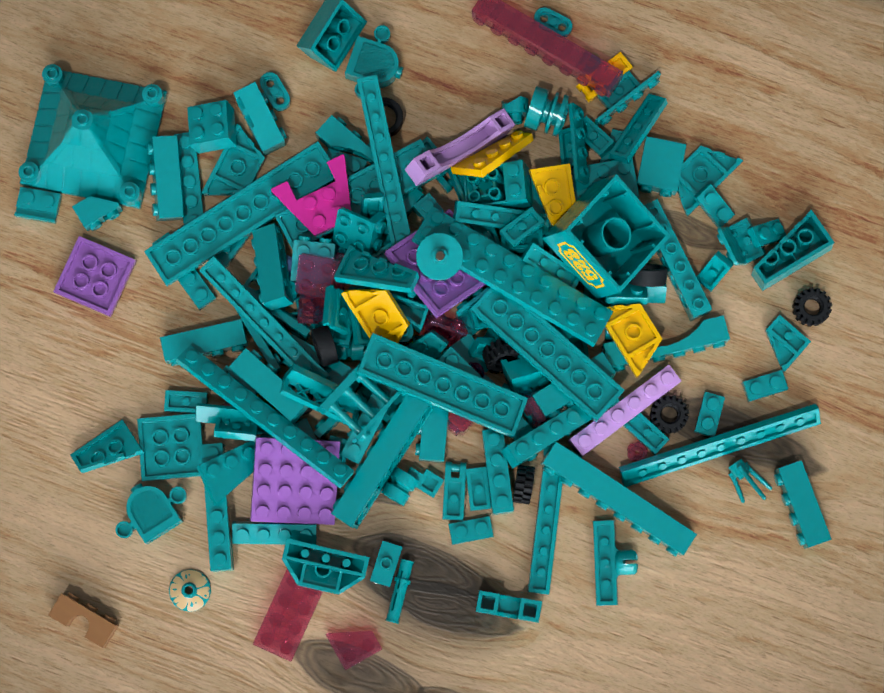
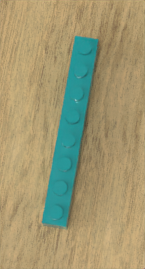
[331,394,435,529]
[540,442,697,557]

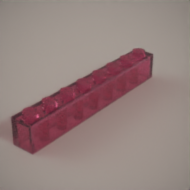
[471,0,623,98]

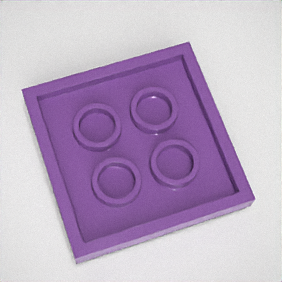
[53,236,136,317]

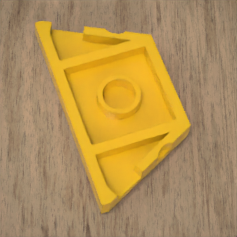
[341,289,410,343]
[605,304,662,378]

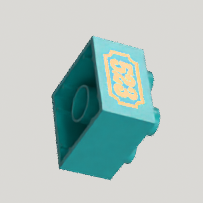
[542,174,671,299]

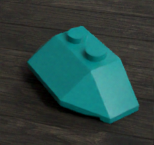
[282,538,370,595]

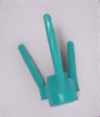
[728,459,772,503]

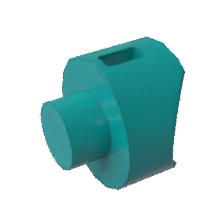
[501,96,529,125]

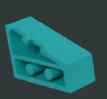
[233,82,287,156]
[369,287,428,334]

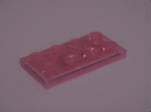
[253,569,323,662]

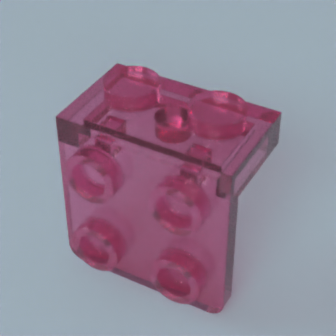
[295,252,345,298]

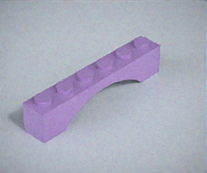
[405,109,515,186]
[568,365,681,458]

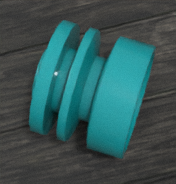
[524,86,569,137]

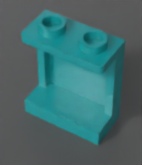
[637,136,687,197]

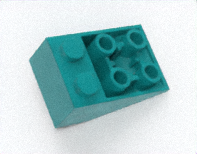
[463,160,532,209]

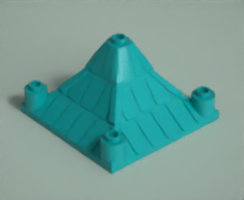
[18,64,168,209]

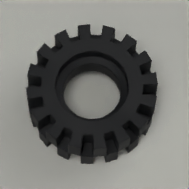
[792,287,832,327]
[482,338,520,374]
[650,395,689,434]
[513,465,535,505]

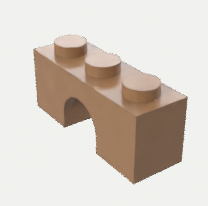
[48,592,119,648]

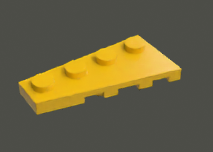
[451,131,534,177]
[528,163,576,227]

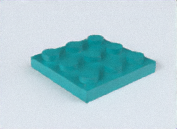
[137,413,203,482]

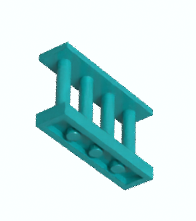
[317,363,406,444]

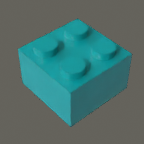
[187,100,237,154]

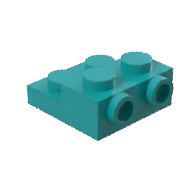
[290,236,336,285]

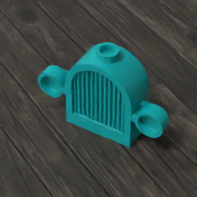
[345,25,403,99]
[115,483,187,544]

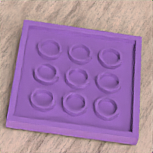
[384,209,486,319]
[250,437,340,525]

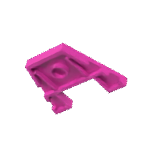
[271,154,352,237]

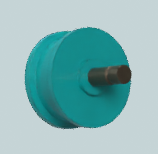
[416,233,463,280]

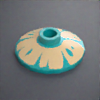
[169,569,211,612]

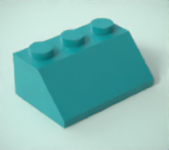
[296,0,367,72]

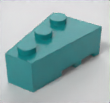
[500,355,551,397]

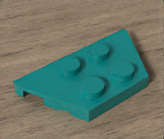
[201,124,266,196]
[677,146,743,217]

